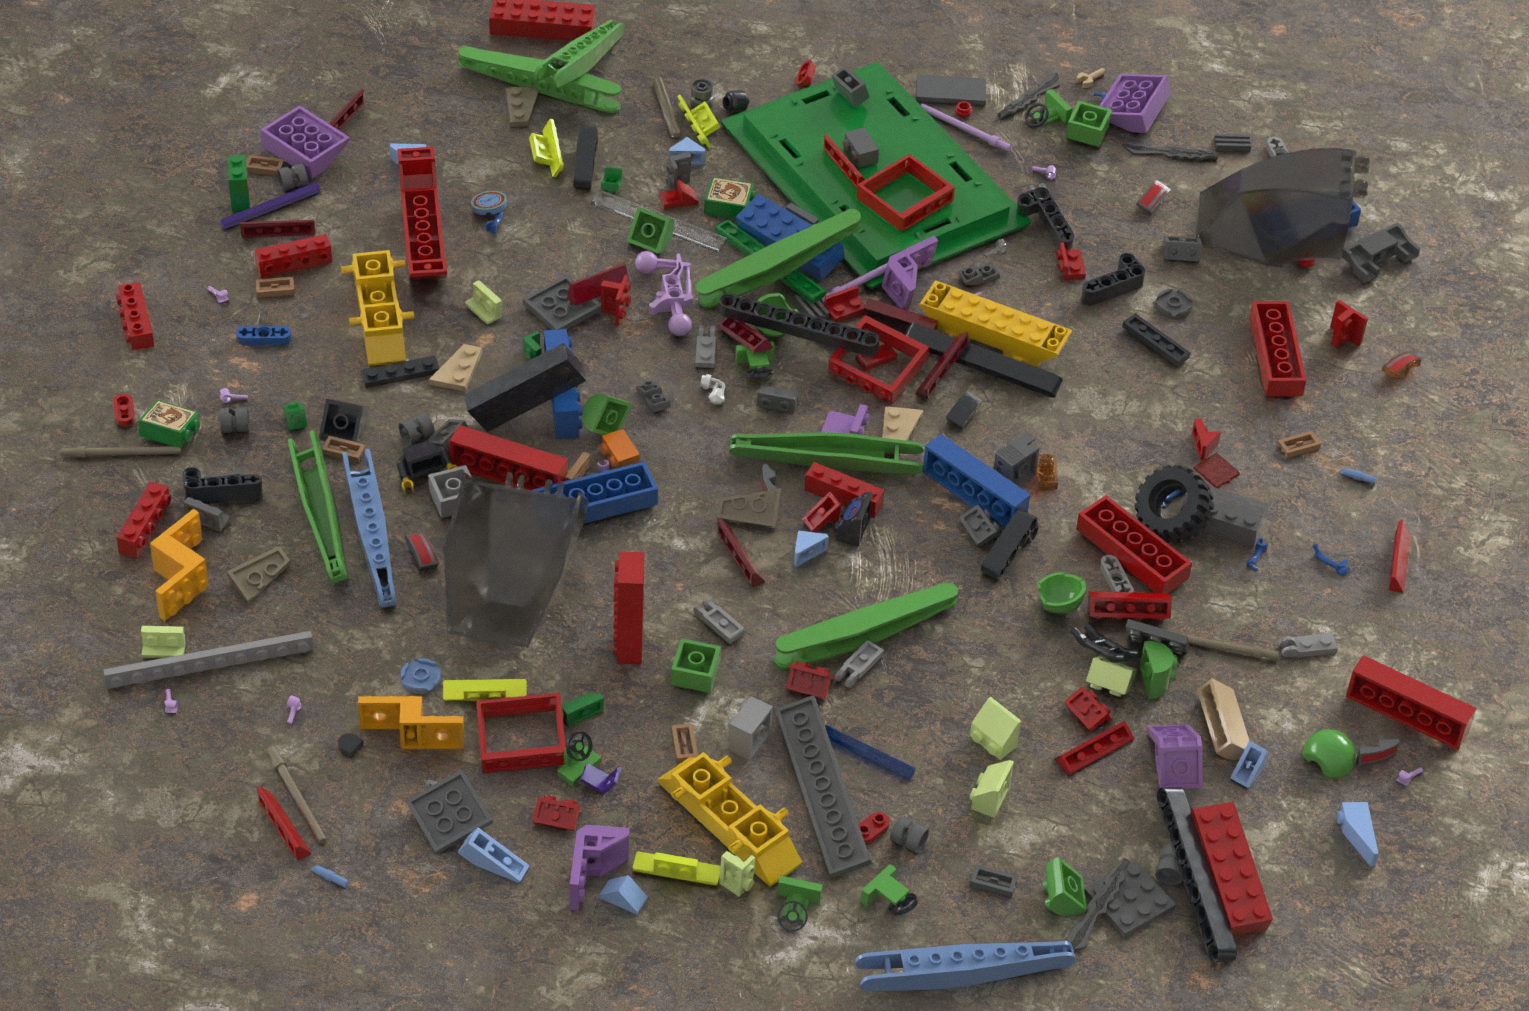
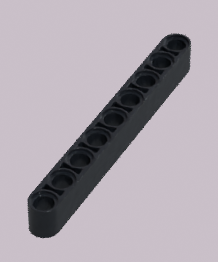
[719,293,879,357]
[904,322,1063,398]
[1157,787,1237,963]

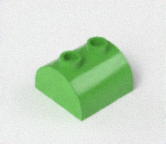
[627,207,674,254]
[582,394,632,435]
[1139,641,1178,699]
[1043,857,1087,916]

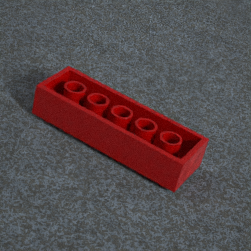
[489,0,596,41]
[1249,301,1307,397]
[449,425,567,493]
[1076,495,1192,593]
[613,551,645,665]
[1346,655,1477,750]
[1191,801,1273,936]

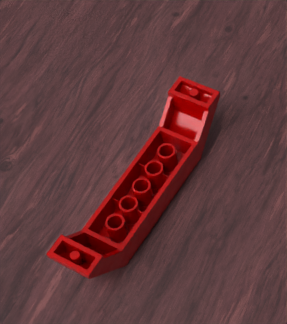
[397,147,447,281]

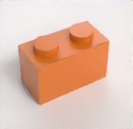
[600,429,640,469]

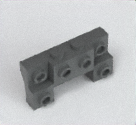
[1342,223,1420,283]

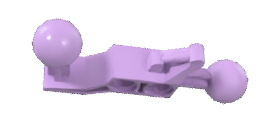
[635,251,693,337]

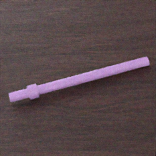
[921,104,1012,151]
[820,263,888,304]

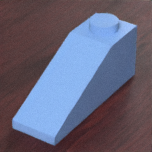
[1337,802,1378,866]
[457,827,530,883]

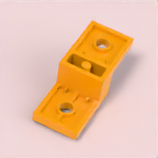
[358,696,465,749]

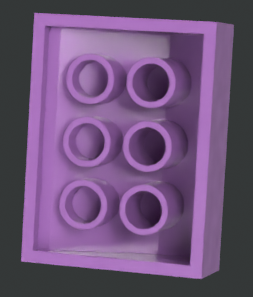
[1099,74,1172,133]
[261,105,350,179]

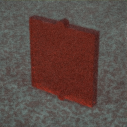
[1193,453,1240,488]

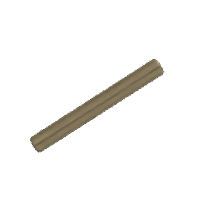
[653,77,680,138]

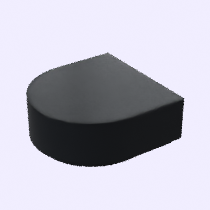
[338,733,364,758]

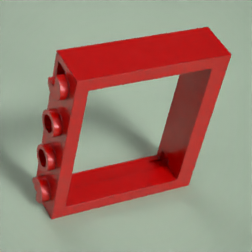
[856,154,955,232]
[828,315,929,404]
[476,692,566,773]

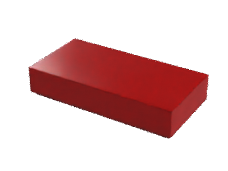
[855,344,898,371]

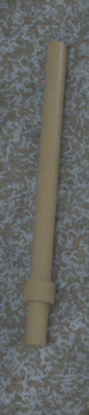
[61,446,181,458]
[1182,634,1279,660]
[267,746,327,844]

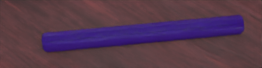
[220,183,320,229]

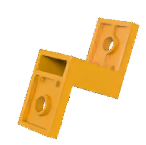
[150,509,209,621]

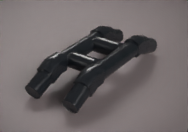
[1070,623,1142,663]

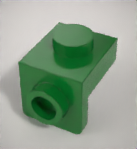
[601,167,623,193]
[523,331,542,360]
[282,402,307,430]

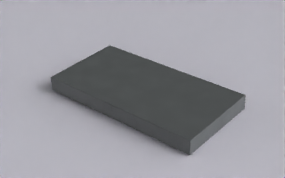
[916,74,986,105]

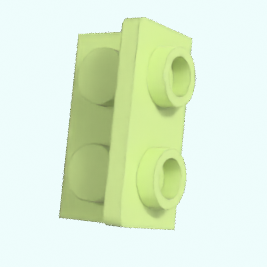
[465,280,502,324]
[141,626,186,658]
[719,851,756,897]

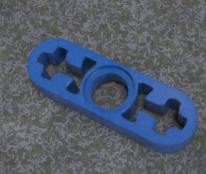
[236,326,292,345]

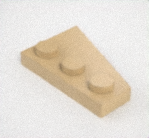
[429,344,482,392]
[882,406,923,455]

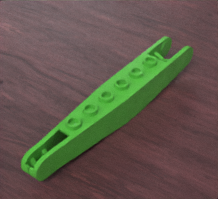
[534,19,625,88]
[458,46,621,113]
[696,209,862,309]
[288,430,349,584]
[729,432,924,475]
[774,583,958,670]

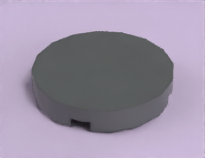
[1156,289,1193,319]

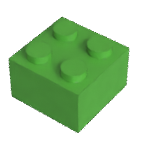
[1066,101,1112,147]
[671,638,721,693]

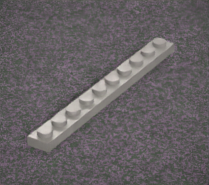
[104,631,313,689]

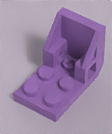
[882,236,938,311]
[1147,725,1203,788]
[570,825,630,911]

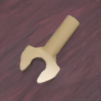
[1076,68,1106,88]

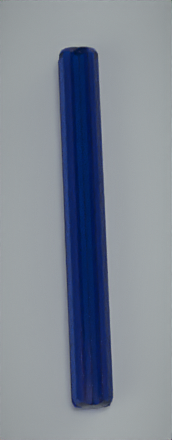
[825,725,916,779]

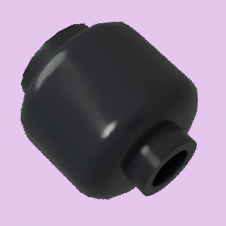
[722,90,750,113]

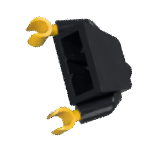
[397,441,458,494]

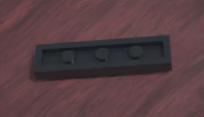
[1122,313,1191,367]
[361,355,440,388]

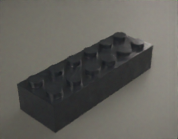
[464,343,586,432]

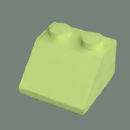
[1086,656,1138,697]
[970,697,1021,760]
[969,760,1014,818]

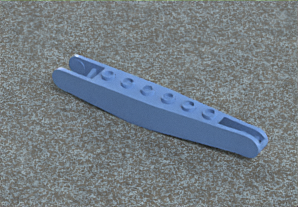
[342,449,397,608]
[855,941,1076,991]

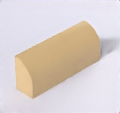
[1197,678,1249,760]

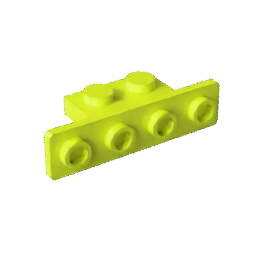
[677,95,721,149]
[529,119,564,178]
[443,679,527,701]
[633,851,721,885]

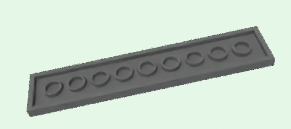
[775,695,872,879]

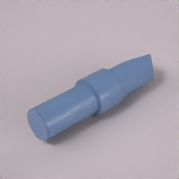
[1340,468,1377,484]
[311,865,349,888]

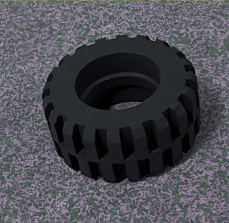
[1134,464,1214,544]

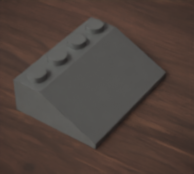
[1180,486,1270,547]

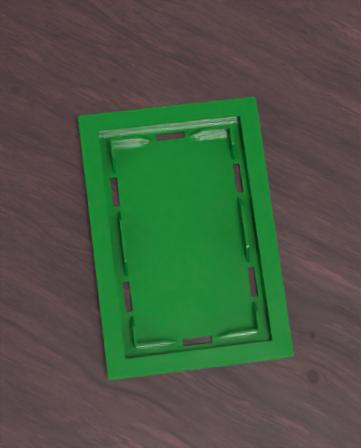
[721,62,1031,289]

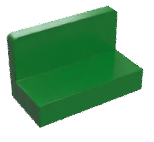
[561,692,604,727]

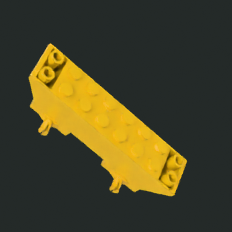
[341,250,414,367]
[920,280,1072,368]
[657,752,802,887]

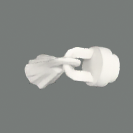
[700,374,725,405]

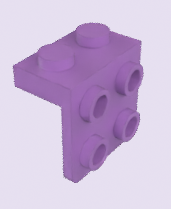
[821,404,870,435]

